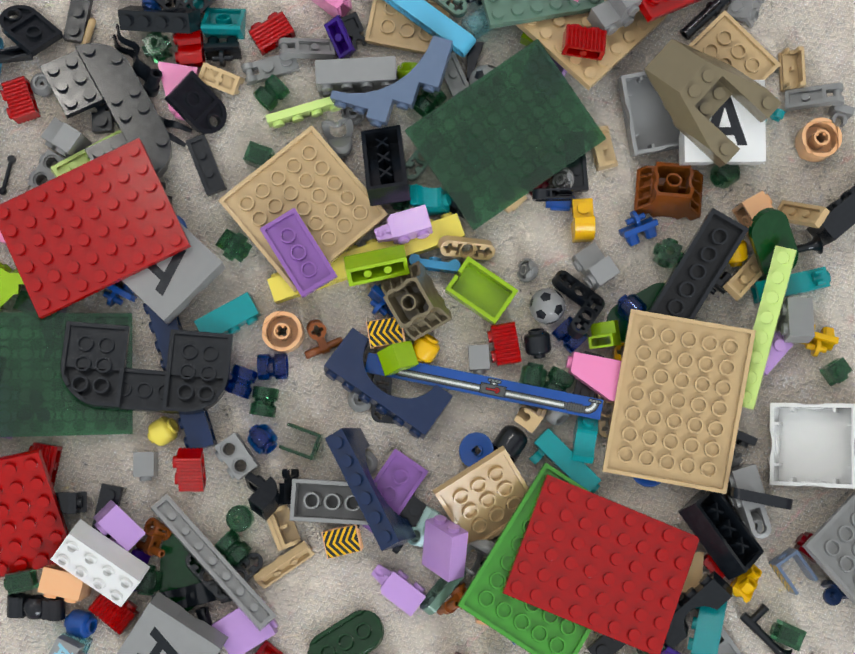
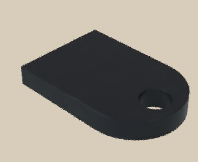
[0,5,63,57]
[165,70,227,134]

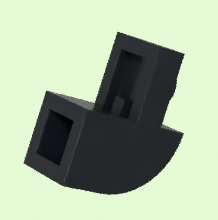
[245,472,280,520]
[55,491,87,514]

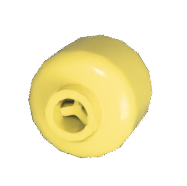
[147,416,179,446]

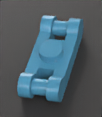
[409,254,460,274]

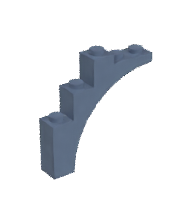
[330,36,453,128]

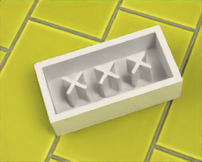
[50,519,150,607]

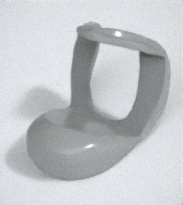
[322,117,354,158]
[465,540,495,576]

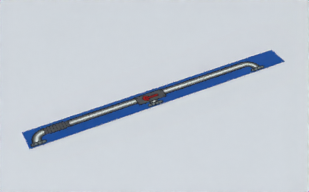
[365,352,604,420]

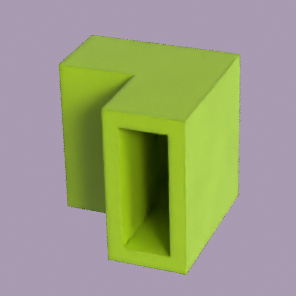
[588,320,621,349]
[377,340,419,376]

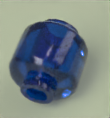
[617,294,647,322]
[247,424,278,454]

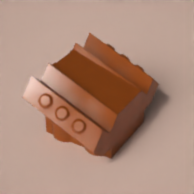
[634,162,703,221]

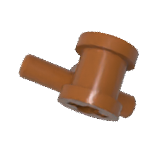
[304,319,343,359]
[136,518,172,558]
[437,582,466,615]

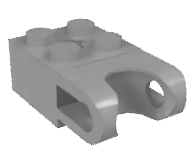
[727,464,771,539]

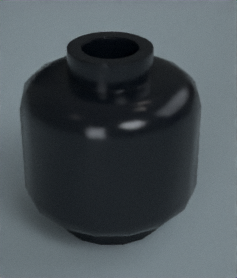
[524,328,551,359]

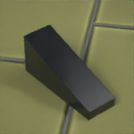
[467,42,484,82]
[0,45,33,63]

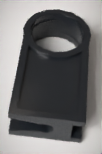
[532,188,574,202]

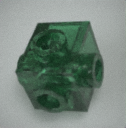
[142,32,173,64]
[215,229,253,262]
[652,238,683,268]

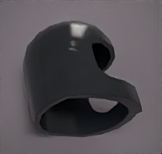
[492,425,527,463]

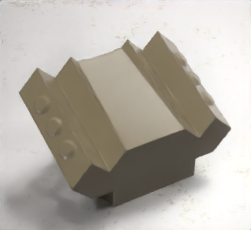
[380,261,452,341]

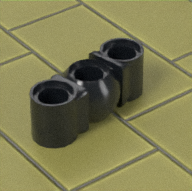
[7,593,66,621]

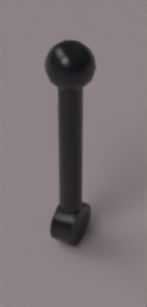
[0,155,16,195]

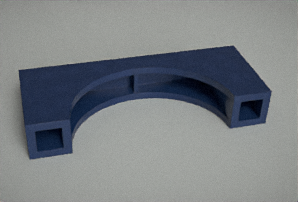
[324,328,453,440]
[325,428,416,551]

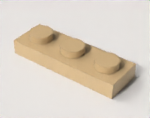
[777,200,830,229]
[723,253,763,301]
[253,541,315,589]

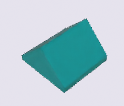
[200,8,246,39]

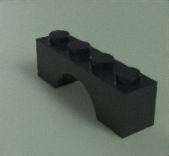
[118,5,201,34]
[665,571,733,649]

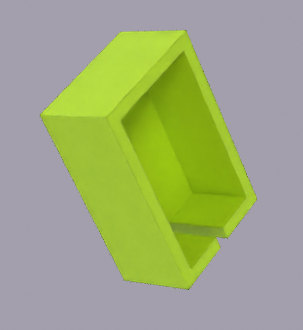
[445,256,518,325]

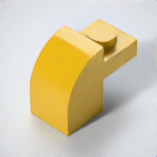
[571,198,595,243]

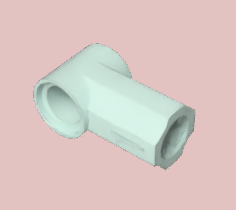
[408,506,442,548]

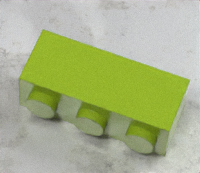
[344,244,410,287]

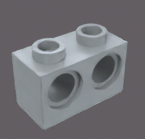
[27,150,64,188]
[214,432,261,480]

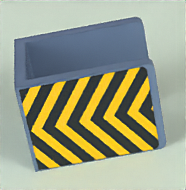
[768,547,818,595]

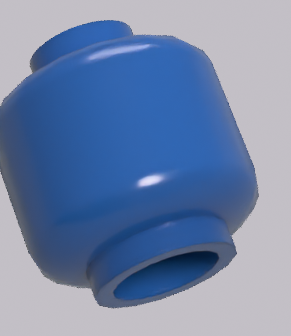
[64,609,97,638]

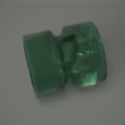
[252,74,290,112]
[414,89,447,120]
[541,366,575,392]
[249,386,279,418]
[214,529,252,568]

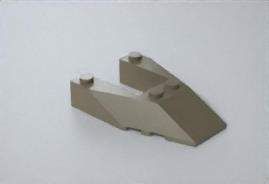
[644,39,782,168]

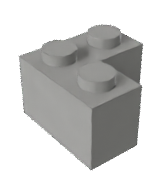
[587,0,643,36]
[41,117,93,158]
[572,242,620,291]
[777,297,815,343]

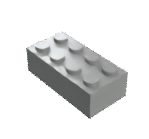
[315,56,397,98]
[290,478,377,525]

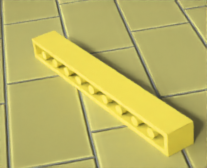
[267,212,465,304]

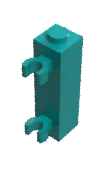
[750,267,831,304]
[529,428,601,493]

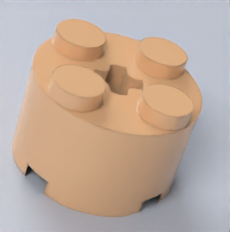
[795,117,842,162]
[262,311,305,353]

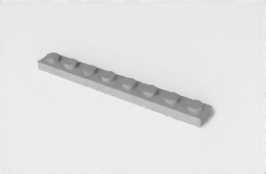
[151,494,276,631]

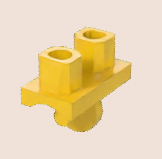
[800,324,839,357]
[730,564,762,603]

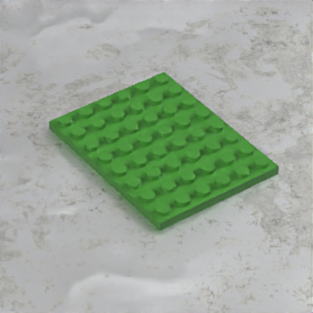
[457,463,591,654]

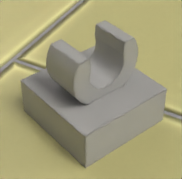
[827,104,855,127]

